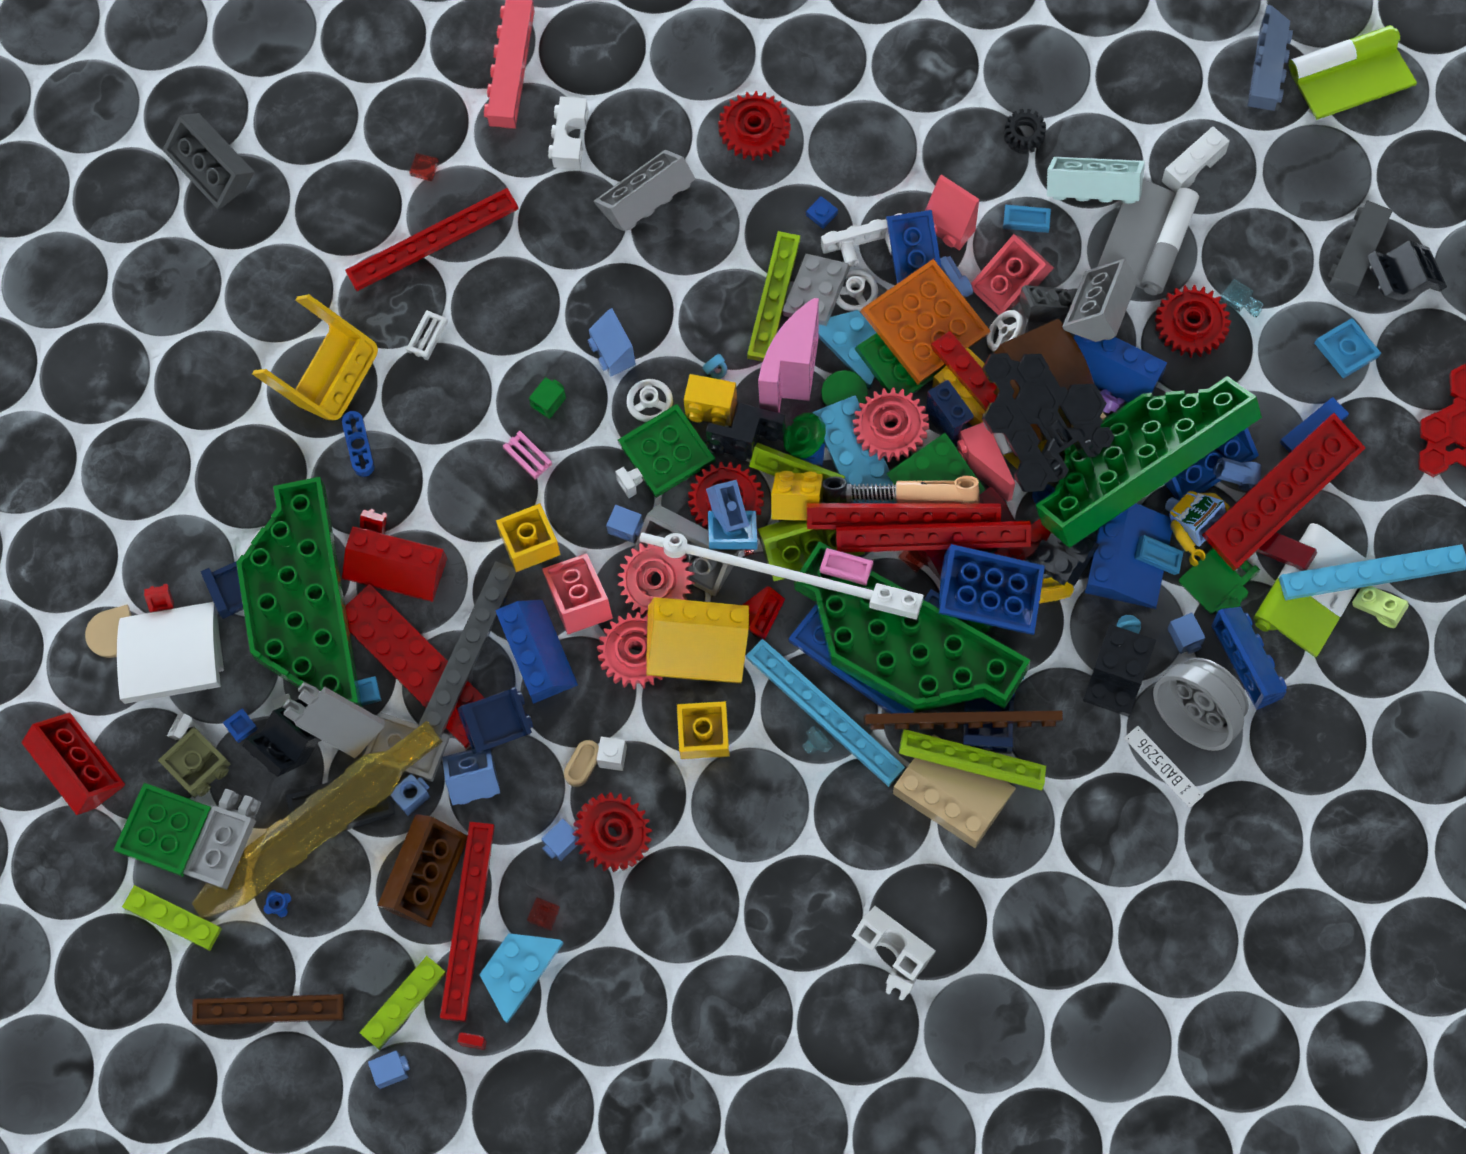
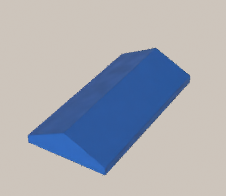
[886,210,942,284]

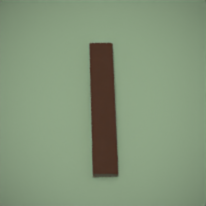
[192,994,344,1026]

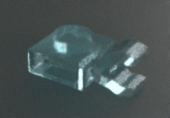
[1221,279,1264,318]

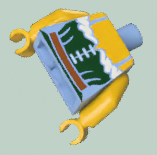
[1165,491,1230,566]

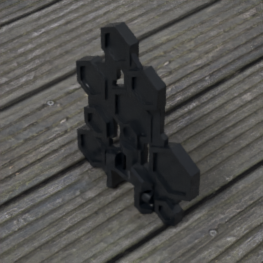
[982,353,1115,492]

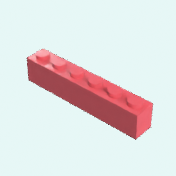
[484,0,535,129]

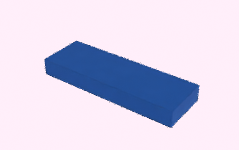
[1280,397,1349,453]

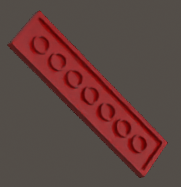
[1202,413,1366,571]
[345,584,485,749]

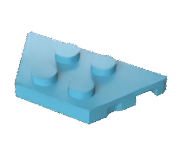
[819,310,877,388]
[480,933,564,1023]

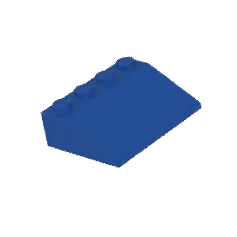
[1085,503,1172,609]
[939,544,1045,635]

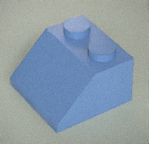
[588,308,636,377]
[442,748,500,806]

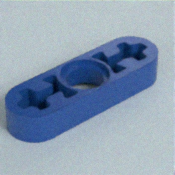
[342,411,375,477]

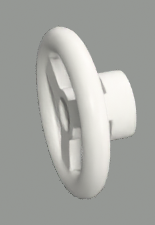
[836,269,878,312]
[986,310,1024,352]
[627,379,673,422]

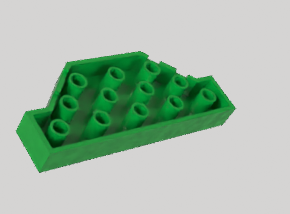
[1035,376,1262,548]
[236,477,362,707]
[794,541,1031,713]

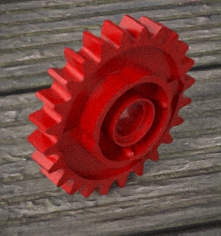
[718,91,791,161]
[1154,285,1231,358]
[688,462,764,529]
[573,792,652,872]

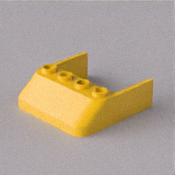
[252,294,378,420]

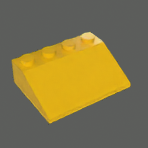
[646,597,749,683]

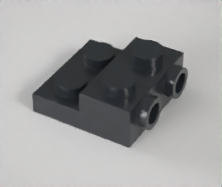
[1030,533,1099,586]

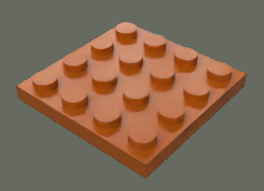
[860,259,991,385]

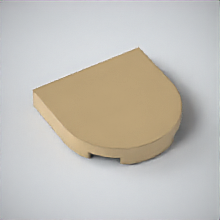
[85,605,131,658]

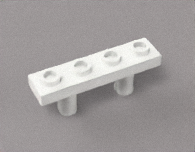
[821,213,902,267]

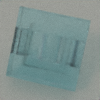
[802,726,834,755]

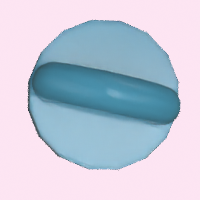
[702,354,727,379]
[1116,615,1141,634]

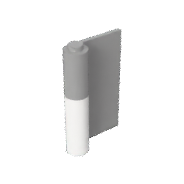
[1097,179,1199,295]

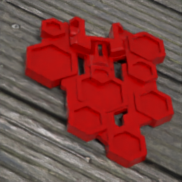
[1419,363,1466,478]

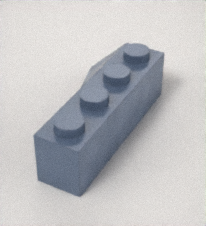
[1247,5,1293,111]

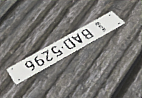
[1124,726,1204,808]

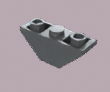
[1019,285,1073,322]

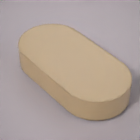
[564,740,599,787]

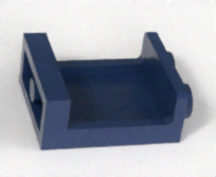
[926,380,974,447]
[200,561,243,619]
[457,687,533,754]
[963,693,1015,754]

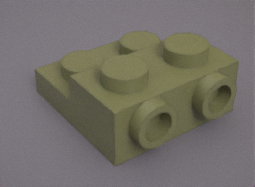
[158,727,231,798]

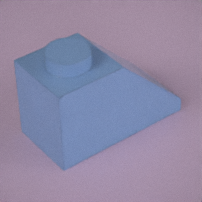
[706,480,749,532]

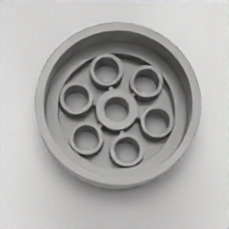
[1153,658,1249,751]

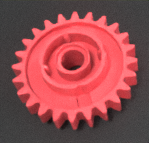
[853,388,929,462]
[618,543,695,615]
[597,612,663,689]

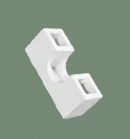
[548,96,589,170]
[1162,126,1230,192]
[852,906,936,981]

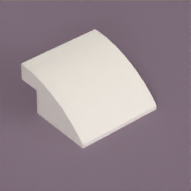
[117,602,224,704]

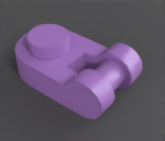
[1100,389,1126,413]

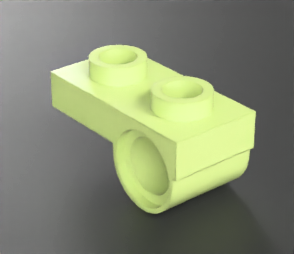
[1352,586,1409,628]

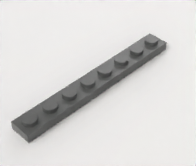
[417,561,518,739]

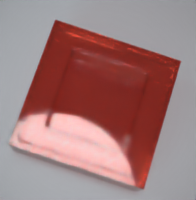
[409,153,439,181]
[899,550,926,573]

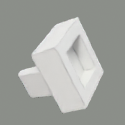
[615,467,643,498]
[167,713,199,740]
[886,968,917,1000]

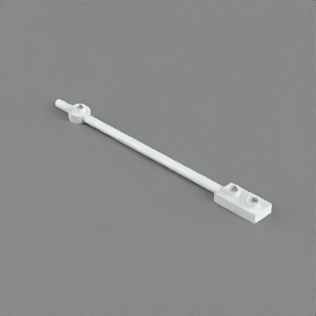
[639,532,924,620]

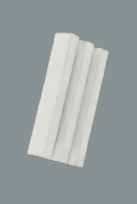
[406,310,448,360]

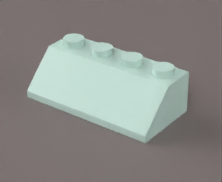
[1047,157,1145,204]

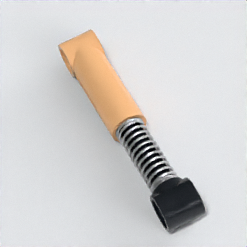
[823,476,979,503]

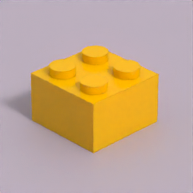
[684,374,737,426]
[771,471,823,521]
[496,503,561,572]
[677,701,730,759]

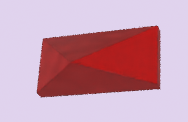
[743,586,785,640]

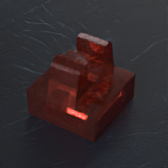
[527,897,560,931]

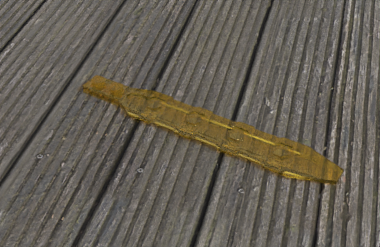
[192,721,443,919]

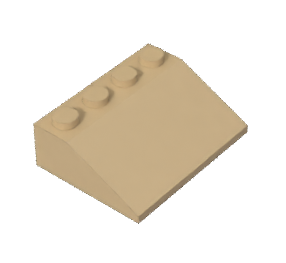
[893,734,1016,848]

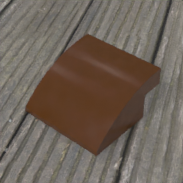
[993,319,1094,444]

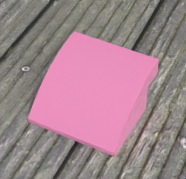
[758,298,819,413]

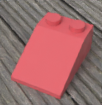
[925,175,979,251]
[971,234,1054,315]
[957,423,1015,502]
[542,553,613,634]

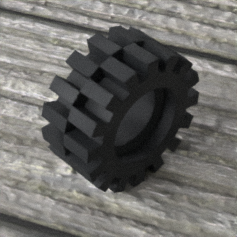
[1004,109,1046,154]

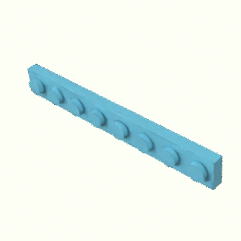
[1279,545,1466,600]
[746,639,906,787]

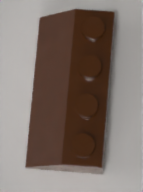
[377,814,468,928]

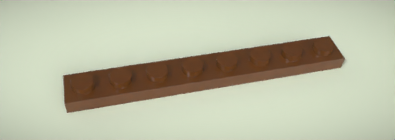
[864,710,1063,730]

